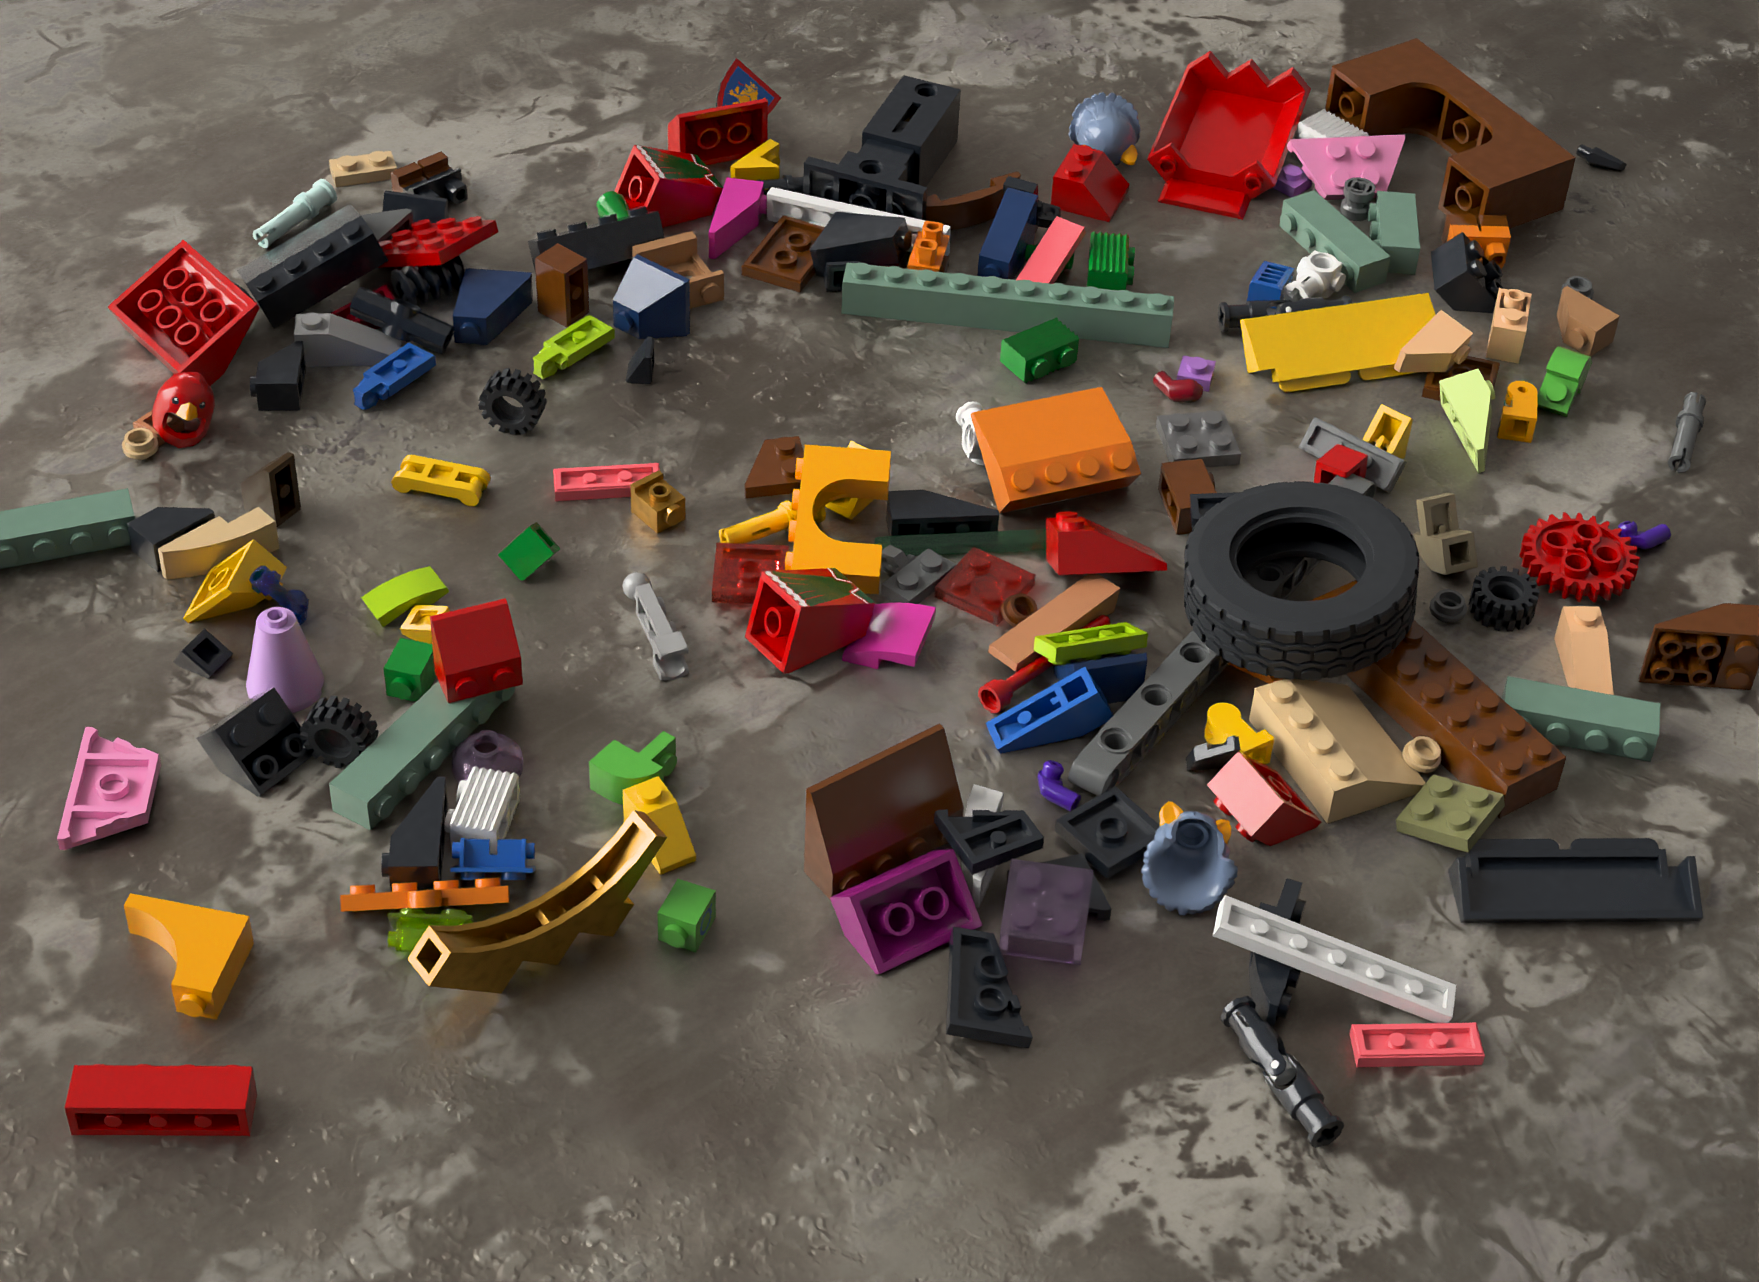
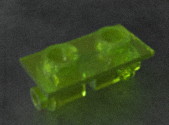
[388,908,474,952]

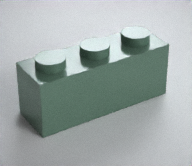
[1368,191,1420,275]

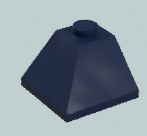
[613,254,690,339]

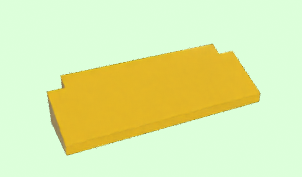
[1240,293,1436,392]

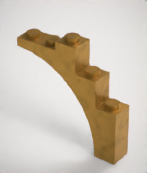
[408,810,667,994]

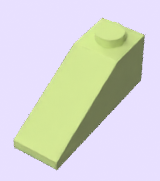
[1439,369,1495,473]

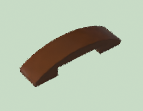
[926,171,1021,231]

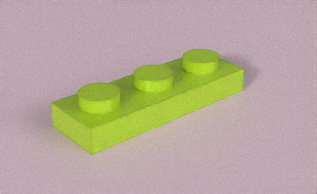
[1034,622,1148,665]

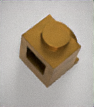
[630,470,686,534]

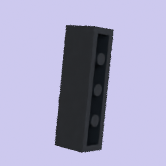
[528,206,665,274]

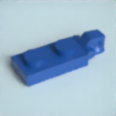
[353,343,436,411]

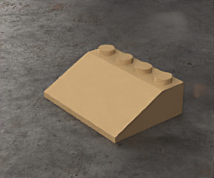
[1249,679,1426,824]

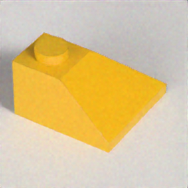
[183,539,287,623]

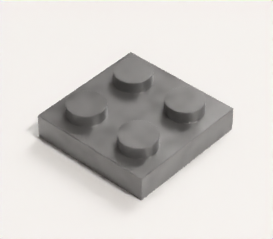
[1156,410,1241,467]

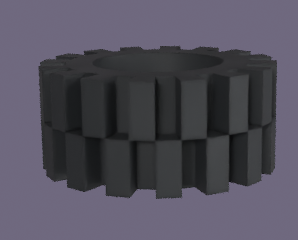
[478,368,547,435]
[1468,566,1540,632]
[300,696,379,769]

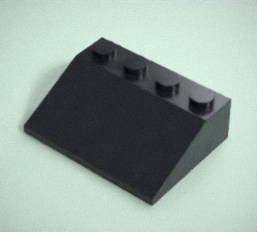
[237,204,389,328]

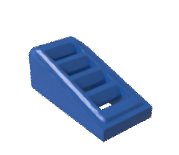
[1247,261,1295,309]

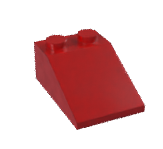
[1046,511,1167,575]

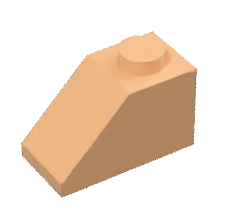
[1394,310,1473,372]

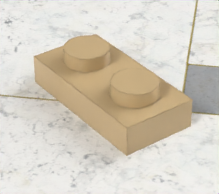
[329,151,397,187]

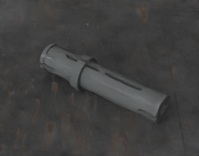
[1668,392,1706,473]

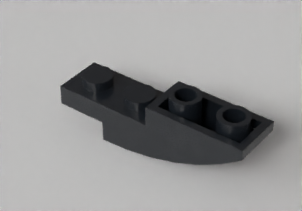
[1249,878,1306,1028]

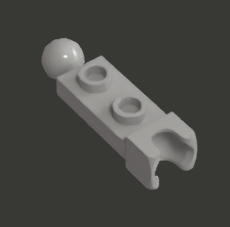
[622,572,689,680]

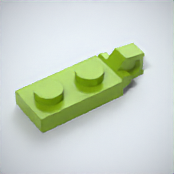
[533,314,615,379]

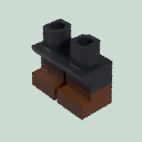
[391,151,468,204]

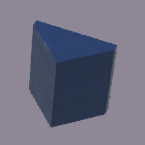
[1053,653,1147,704]

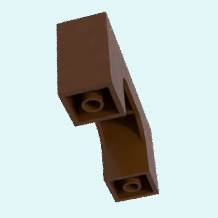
[1325,38,1576,229]

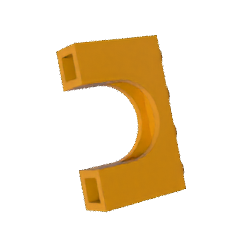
[785,444,891,594]

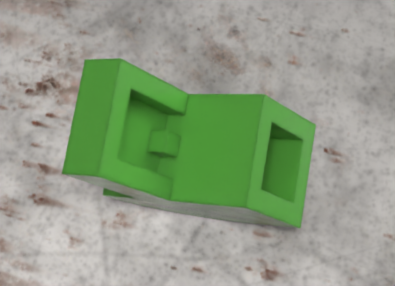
[1537,346,1592,417]
[589,731,677,805]

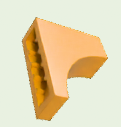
[124,893,254,1020]

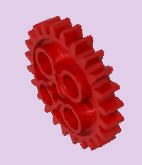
[1519,512,1640,603]

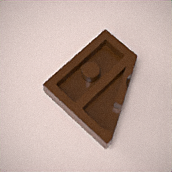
[745,436,804,499]

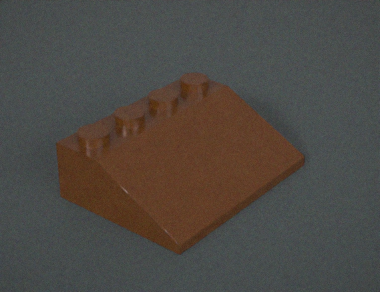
[804,723,964,901]

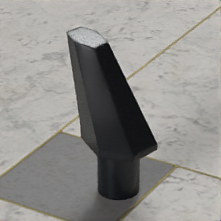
[1576,144,1627,171]

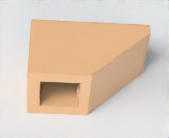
[1486,288,1532,364]

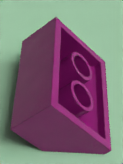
[830,849,982,974]

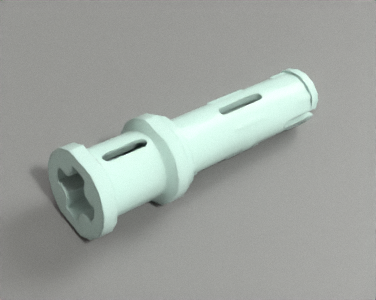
[253,179,337,248]

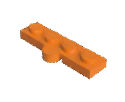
[340,878,510,912]

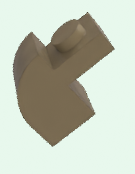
[1414,493,1478,575]

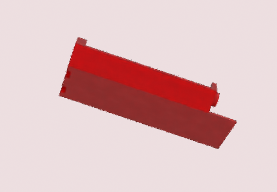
[1147,51,1311,220]

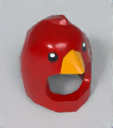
[152,372,215,448]

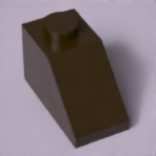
[240,451,301,527]

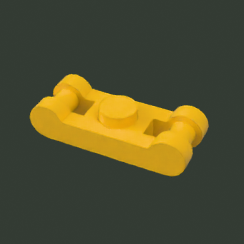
[391,455,491,506]

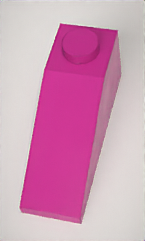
[708,177,767,259]

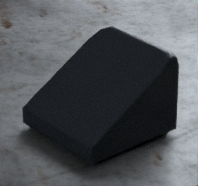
[824,261,859,292]
[626,337,655,384]
[174,628,233,679]

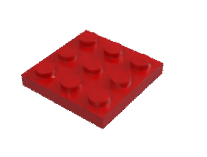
[377,216,499,268]

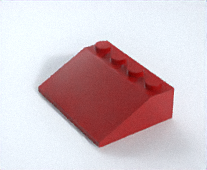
[108,240,260,386]

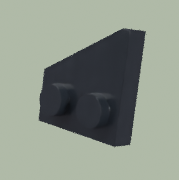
[934,810,1044,875]

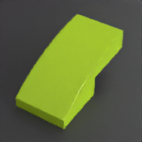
[361,566,450,627]

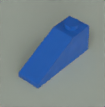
[985,667,1114,754]

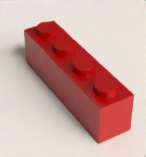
[65,1064,257,1136]

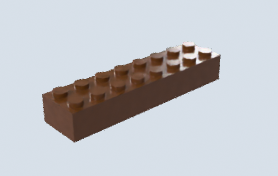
[1310,580,1566,819]

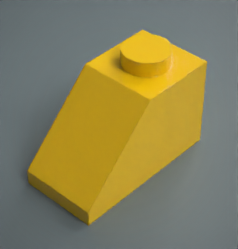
[623,776,696,875]

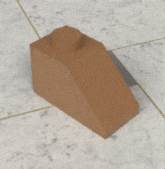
[1557,286,1620,356]

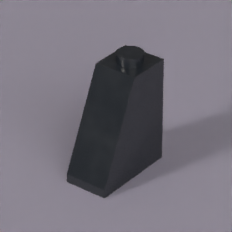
[810,212,912,276]

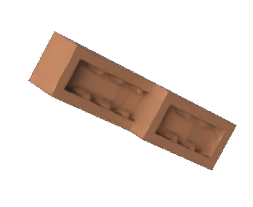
[988,573,1120,671]

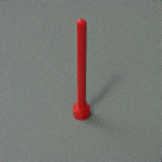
[978,615,1111,713]

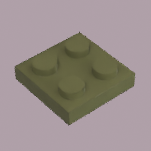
[1396,774,1505,852]

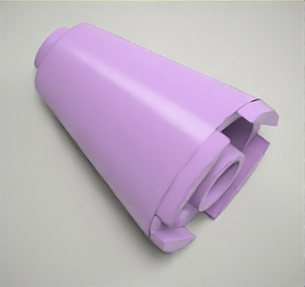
[246,607,324,713]

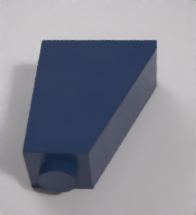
[977,187,1038,280]
[452,268,533,345]

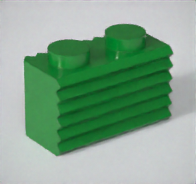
[1087,231,1135,291]
[1000,317,1079,384]

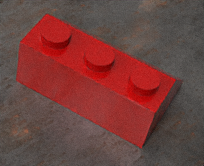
[668,98,768,165]

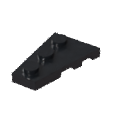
[946,926,1033,1048]

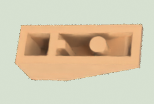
[1554,606,1614,695]

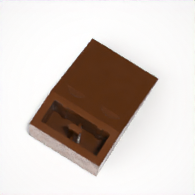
[1638,603,1759,690]

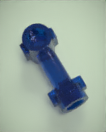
[249,566,309,625]

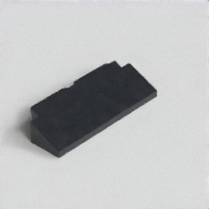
[1448,838,1703,923]

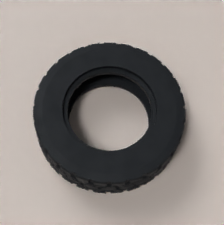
[1184,481,1420,680]

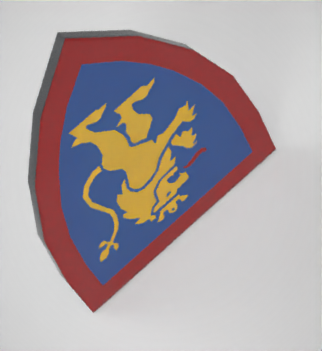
[716,58,782,114]

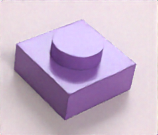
[1273,163,1313,197]
[1177,356,1216,392]

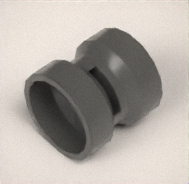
[1340,177,1376,221]

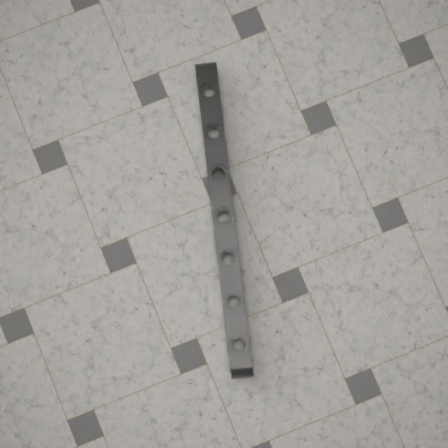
[1068,473,1376,796]

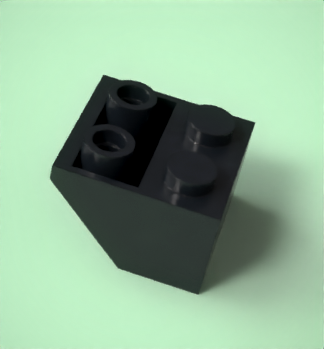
[1431,232,1503,314]
[196,687,314,796]

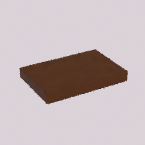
[741,215,825,292]

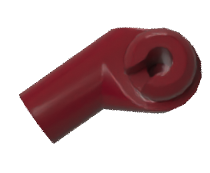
[1153,371,1203,402]

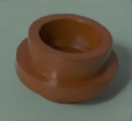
[1001,593,1038,627]

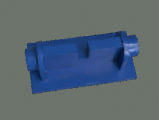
[450,838,536,880]

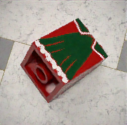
[615,145,723,228]
[745,568,875,674]

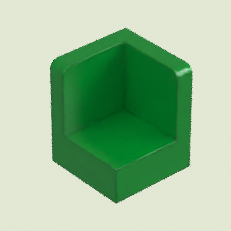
[498,522,560,581]

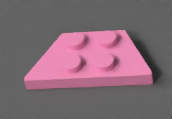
[1287,134,1405,200]
[57,727,161,850]

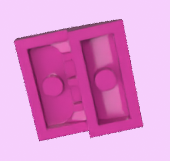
[842,603,936,669]

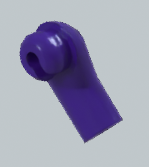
[1618,521,1671,550]
[1037,760,1081,812]

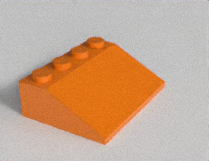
[971,387,1141,513]

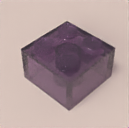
[999,859,1093,965]

